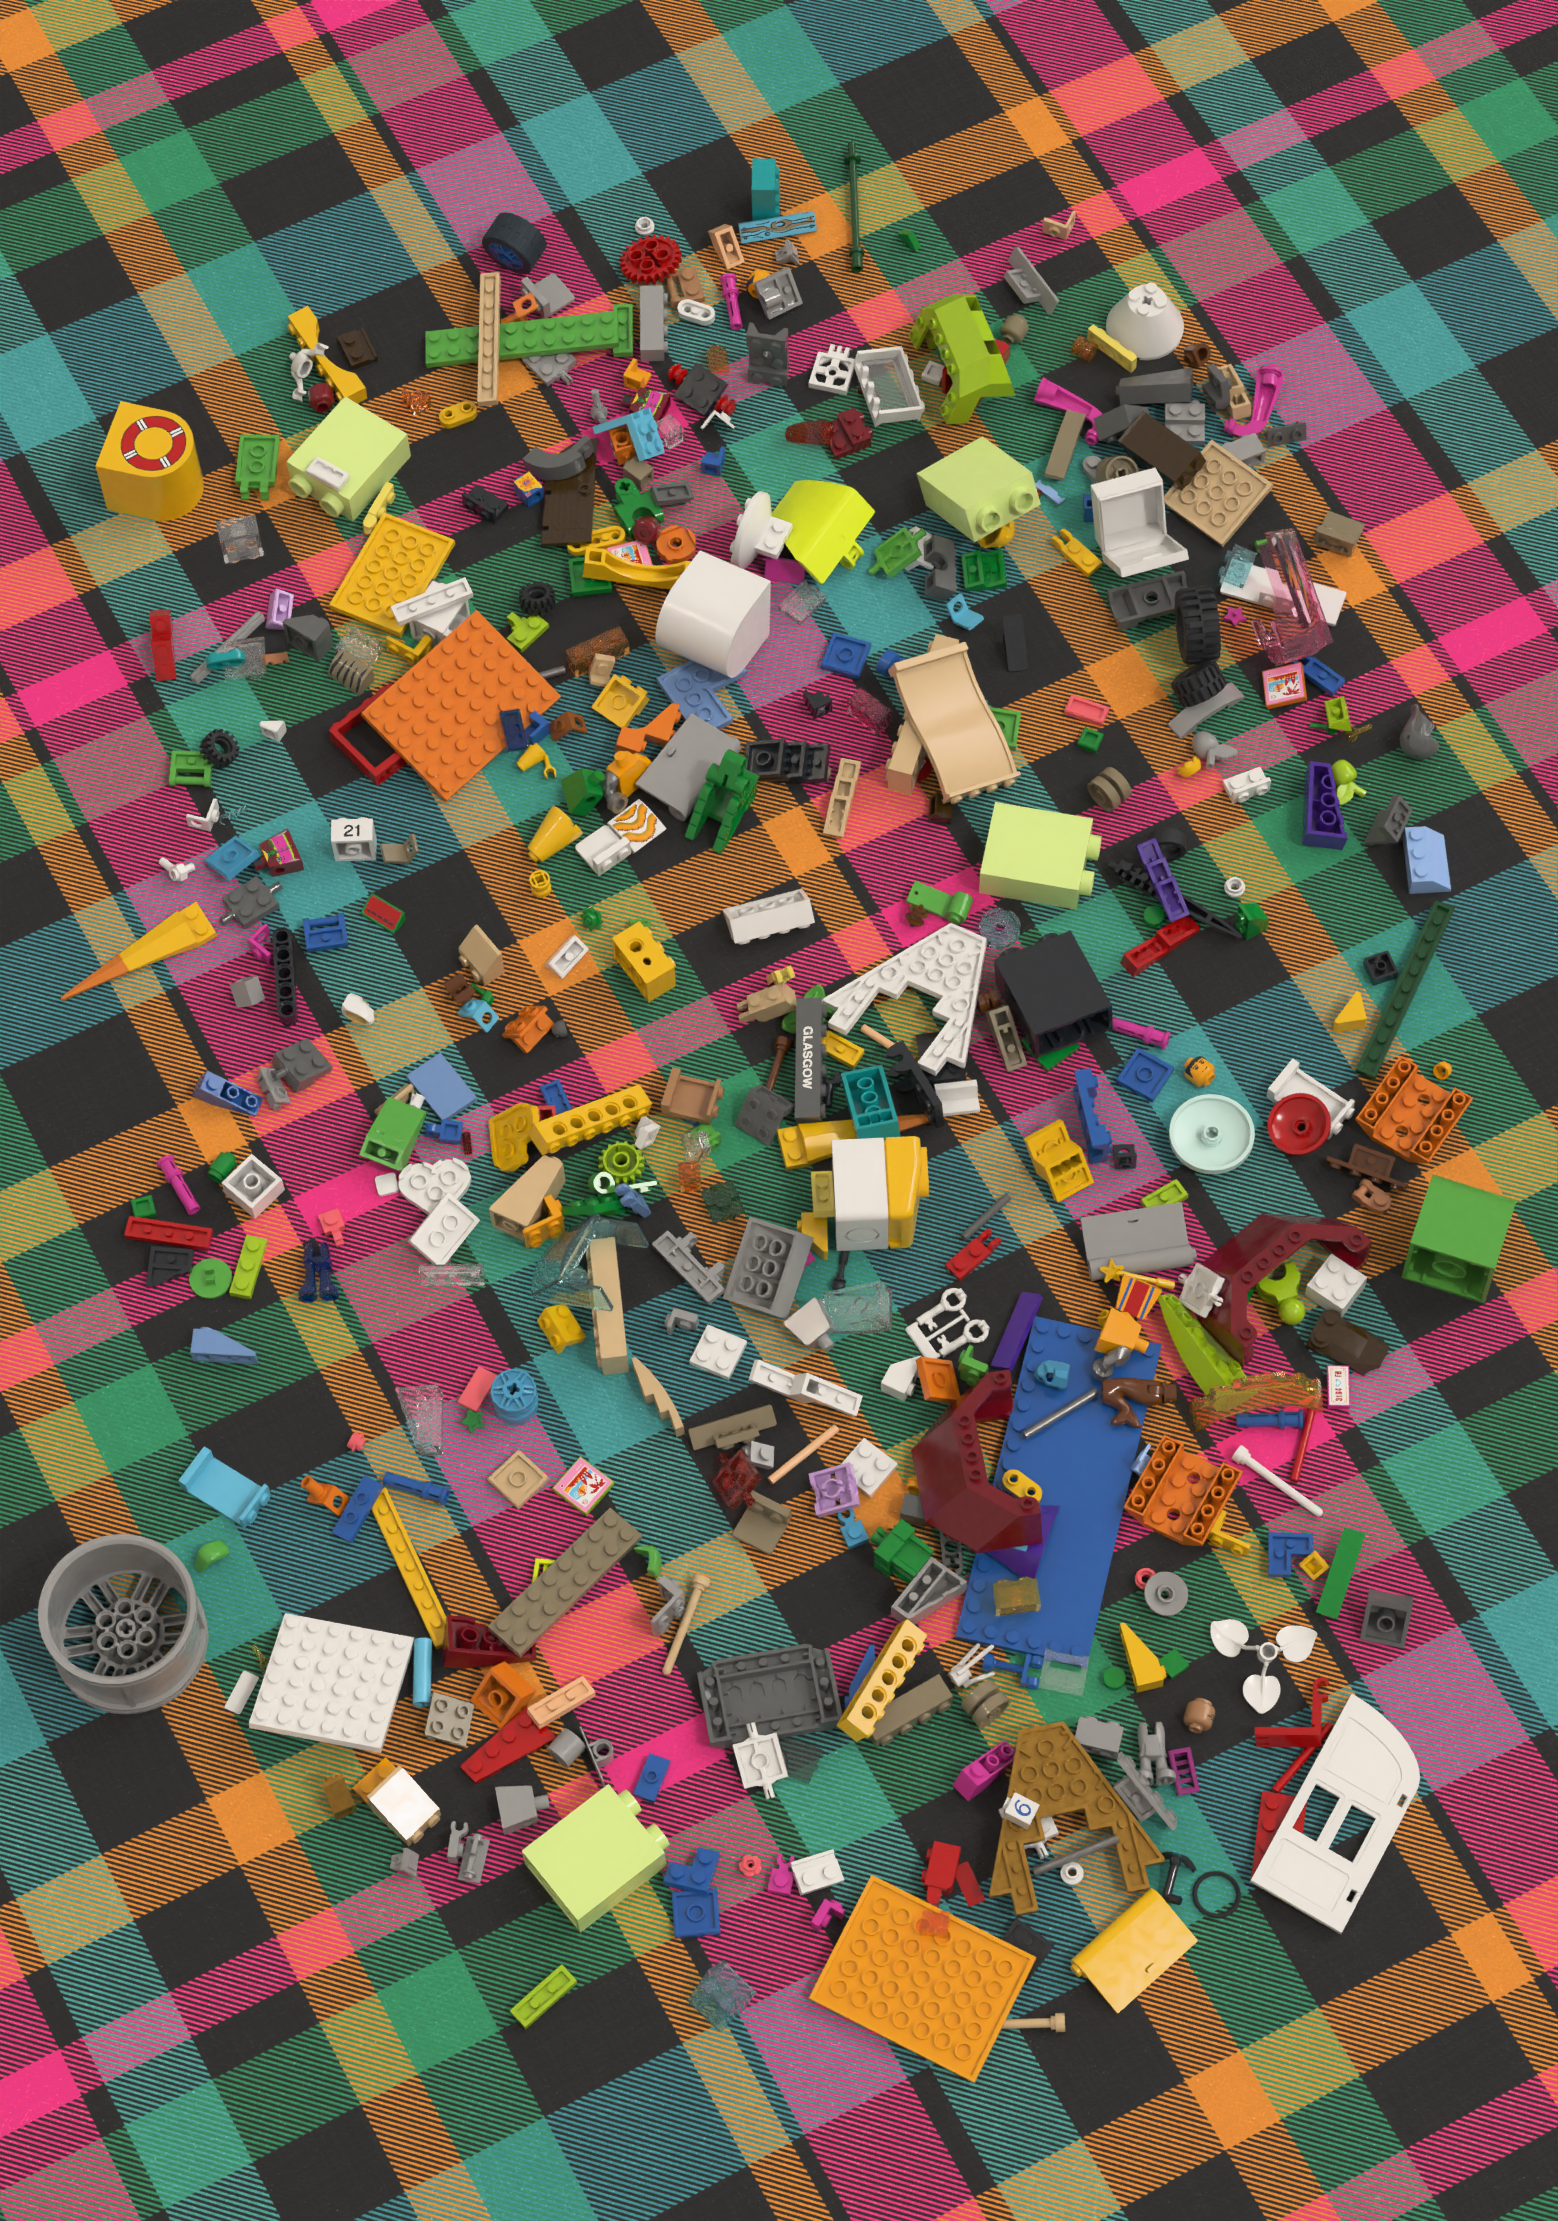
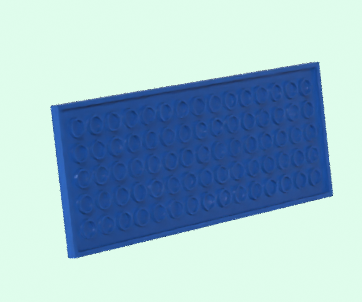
[956,1316,1162,1669]

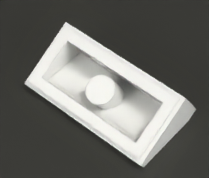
[544,935,589,979]

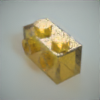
[992,1577,1041,1616]

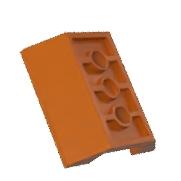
[1356,1055,1473,1164]
[1123,1435,1243,1546]

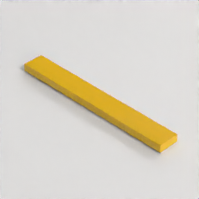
[371,1487,446,1649]

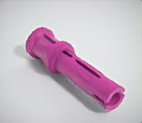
[719,273,743,330]
[1112,1017,1171,1050]
[156,1155,200,1215]

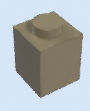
[623,455,654,491]

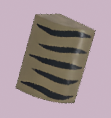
[328,649,375,696]

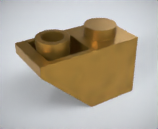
[321,1774,357,1821]

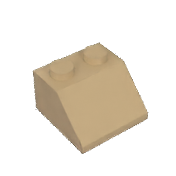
[458,925,505,986]

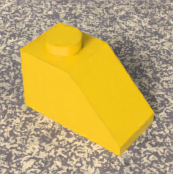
[797,1212,828,1260]

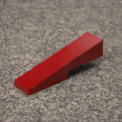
[1120,915,1201,978]

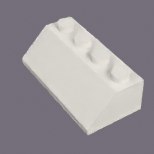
[723,889,815,944]

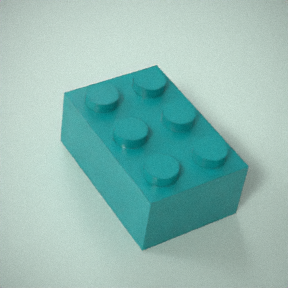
[751,158,780,221]

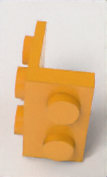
[522,1194,565,1249]

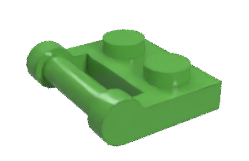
[169,751,213,787]

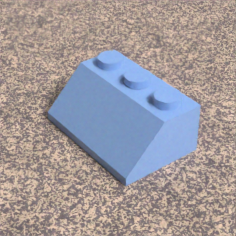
[1402,826,1451,894]

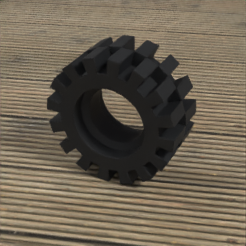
[519,581,556,616]
[200,729,240,769]

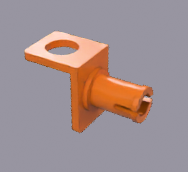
[500,293,538,323]
[301,1476,350,1516]

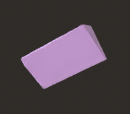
[265,588,294,630]

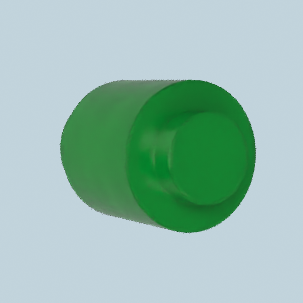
[207,1151,237,1184]

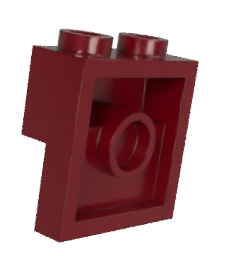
[819,408,873,460]

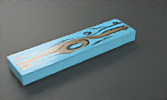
[738,211,817,244]

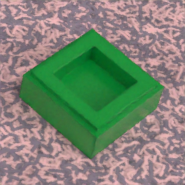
[1077,727,1104,754]
[131,1195,157,1219]
[1158,1648,1189,1680]

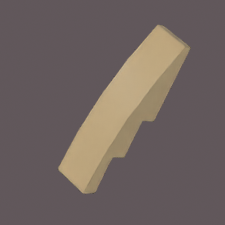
[823,758,862,837]
[631,1357,685,1437]

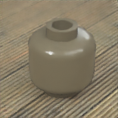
[1000,314,1029,344]

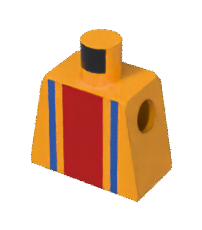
[1115,1273,1162,1320]

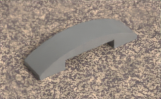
[1168,683,1245,740]

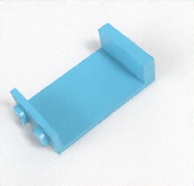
[178,1446,270,1528]

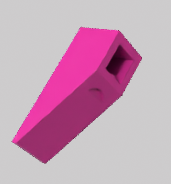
[953,1740,1015,1801]

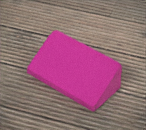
[765,556,806,585]

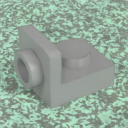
[664,1308,699,1335]

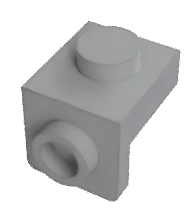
[739,1441,774,1470]

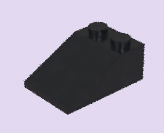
[916,1031,966,1091]

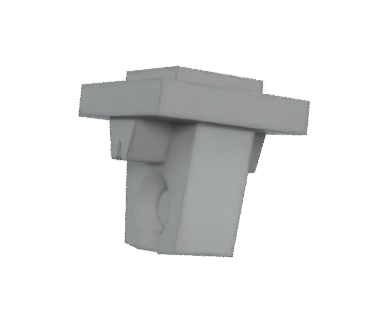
[775,239,799,265]
[390,1848,419,1877]

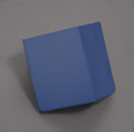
[701,446,726,477]
[520,710,550,745]

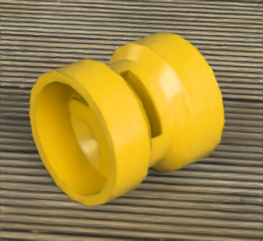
[529,870,551,898]

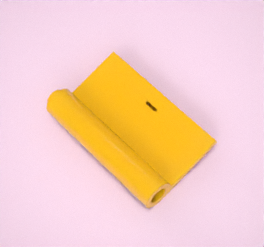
[1070,1888,1198,2014]

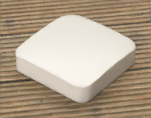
[375,1173,399,1197]

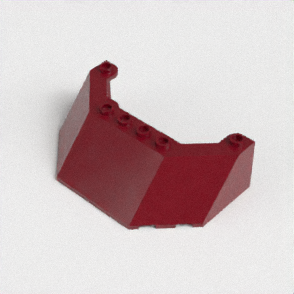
[1197,1214,1372,1368]
[911,1369,1043,1554]

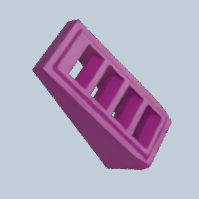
[1166,1747,1200,1796]

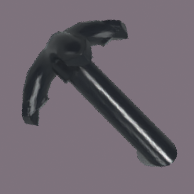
[1161,1851,1196,1905]

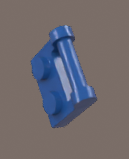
[303,912,349,953]

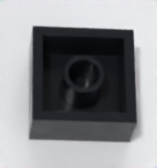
[1363,950,1398,986]

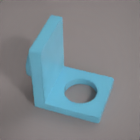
[946,593,984,631]
[457,999,499,1032]

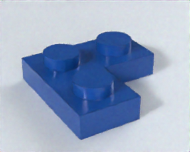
[1268,1532,1313,1578]
[663,1847,720,1896]

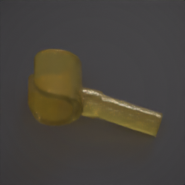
[1345,724,1372,741]
[251,1644,270,1674]

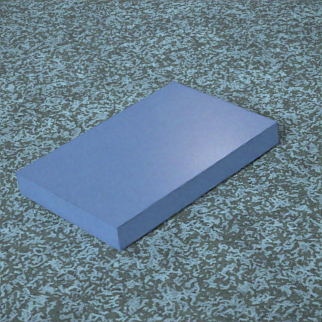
[406,1053,478,1122]

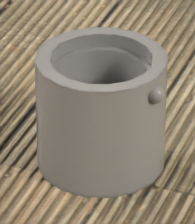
[546,1728,586,1768]

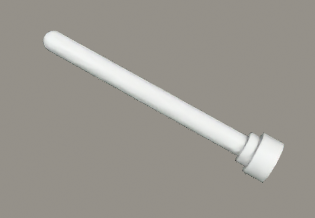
[1231,1445,1323,1517]

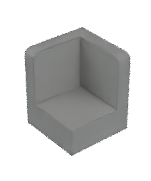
[230,976,265,1008]

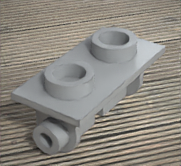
[257,1067,291,1111]
[458,1834,490,1884]

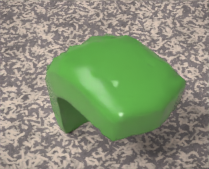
[194,1540,229,1573]
[634,1546,662,1578]

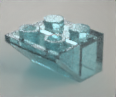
[687,1961,756,2032]

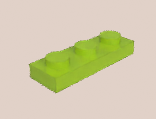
[229,1235,268,1300]
[510,1964,577,2029]

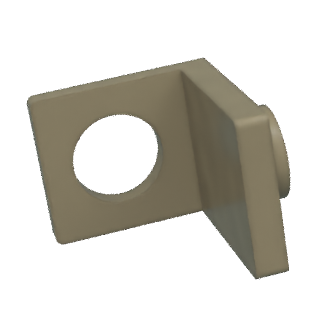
[380,834,419,864]

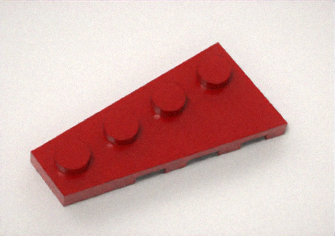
[460,1706,556,1784]

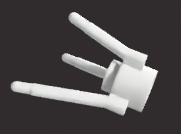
[948,1643,995,1688]

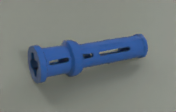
[1236,1409,1303,1429]
[383,1471,450,1506]

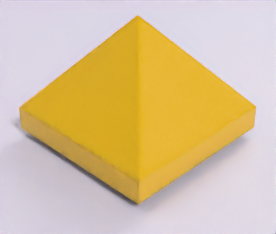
[1299,1550,1330,1581]

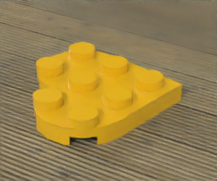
[488,1102,539,1173]

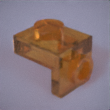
[705,345,730,374]

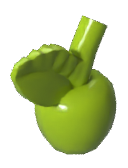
[1331,760,1366,805]

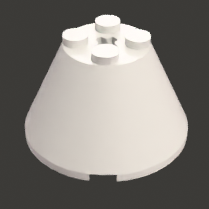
[1106,283,1184,360]

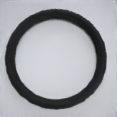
[1192,1871,1241,1918]

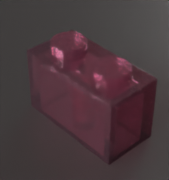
[847,688,891,736]

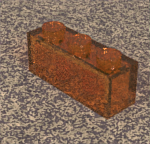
[565,626,630,678]

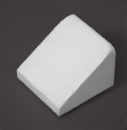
[259,721,286,742]

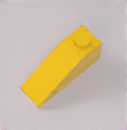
[1119,1623,1166,1693]

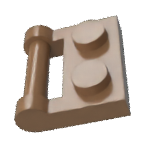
[663,267,705,308]

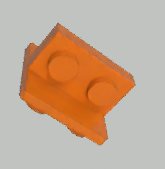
[502,1006,554,1053]

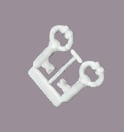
[905,1288,990,1359]

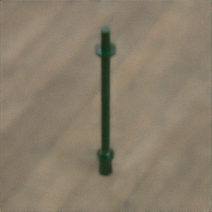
[844,141,864,273]

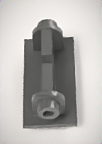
[1264,421,1306,447]

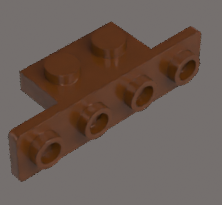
[1326,1144,1409,1191]

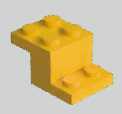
[1024,1119,1094,1202]

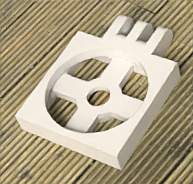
[808,344,855,395]

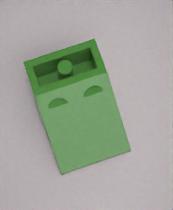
[359,1097,427,1171]

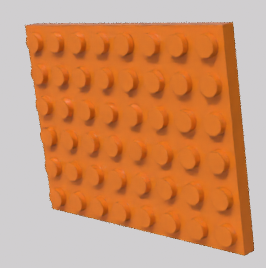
[361,610,561,802]

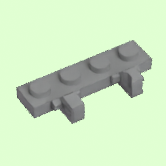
[652,1230,726,1305]

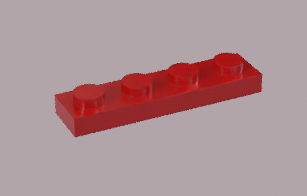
[124,1216,213,1251]

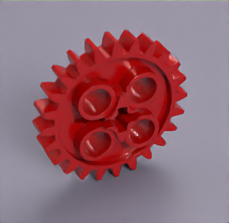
[619,234,682,286]

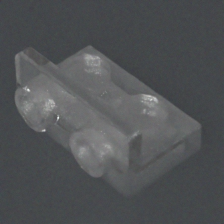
[334,625,382,667]

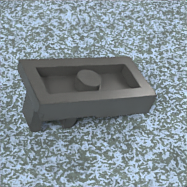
[650,482,694,506]

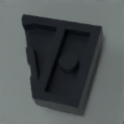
[146,1246,195,1288]

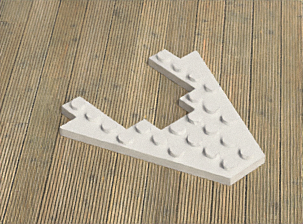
[822,923,987,1076]

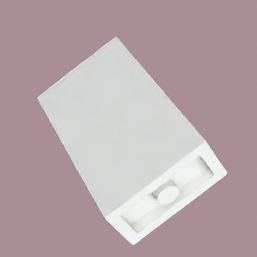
[1267,1059,1355,1140]

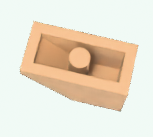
[708,224,745,269]

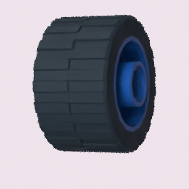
[482,212,547,274]

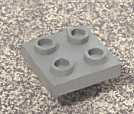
[753,267,803,320]

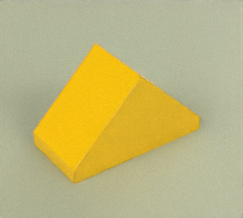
[1332,991,1367,1033]

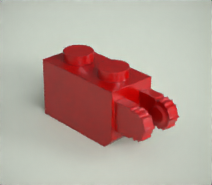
[921,1841,961,1907]

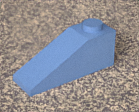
[190,1327,258,1365]

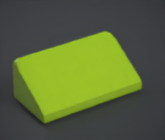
[1324,696,1352,731]

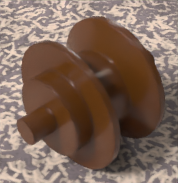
[905,904,928,927]

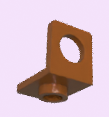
[549,711,588,742]

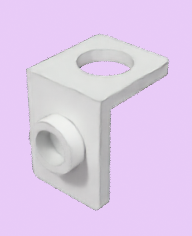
[700,410,735,429]
[186,799,219,832]

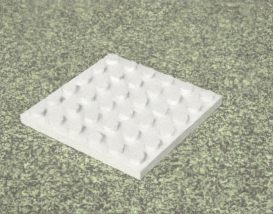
[249,1613,414,1753]

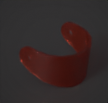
[785,420,834,445]

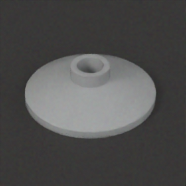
[1144,1572,1188,1616]

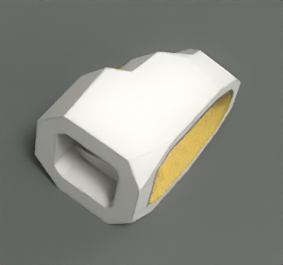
[341,993,375,1025]

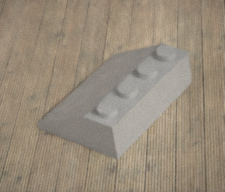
[723,1217,814,1319]

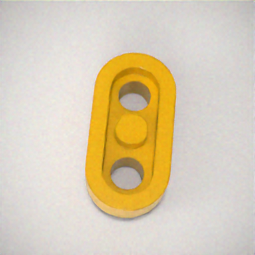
[439,401,477,428]
[1002,1469,1042,1503]

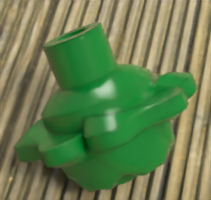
[580,907,603,931]

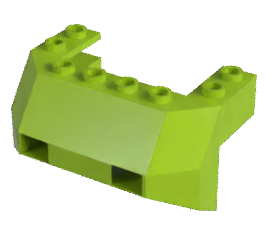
[909,294,1015,424]

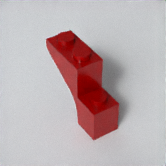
[149,609,177,681]

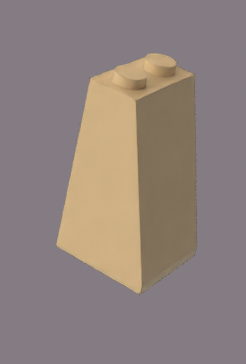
[489,1155,566,1241]

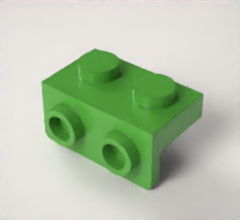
[958,1345,988,1386]

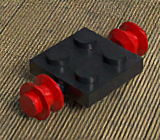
[668,363,736,417]

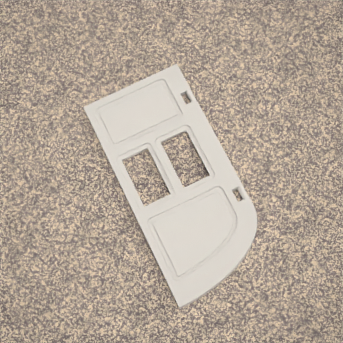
[1250,1694,1420,1934]

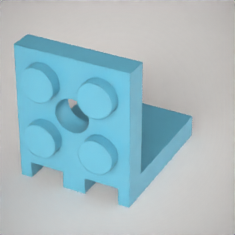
[592,408,665,462]

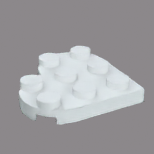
[398,1158,472,1215]

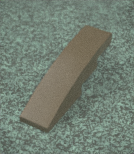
[1045,410,1086,481]

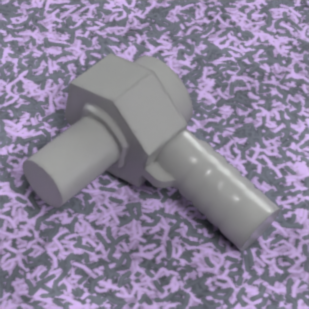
[590,389,608,424]

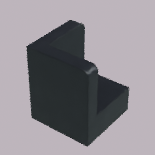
[803,690,832,719]

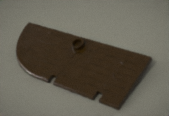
[541,438,598,546]

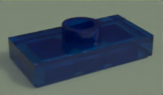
[499,709,528,752]

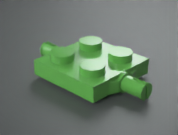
[868,526,927,578]

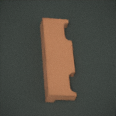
[261,652,290,665]

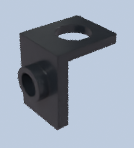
[1113,1144,1137,1170]

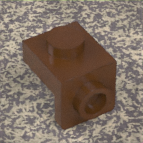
[444,973,476,1004]

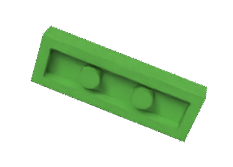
[613,304,633,357]

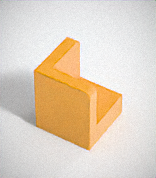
[623,358,651,391]

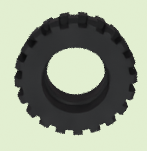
[1174,585,1221,665]

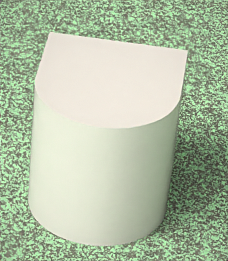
[656,551,771,678]

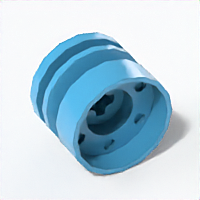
[491,1369,539,1425]

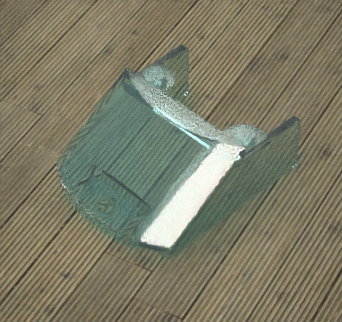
[530,1213,649,1311]

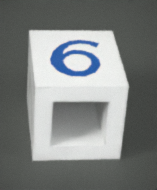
[1002,1792,1039,1830]

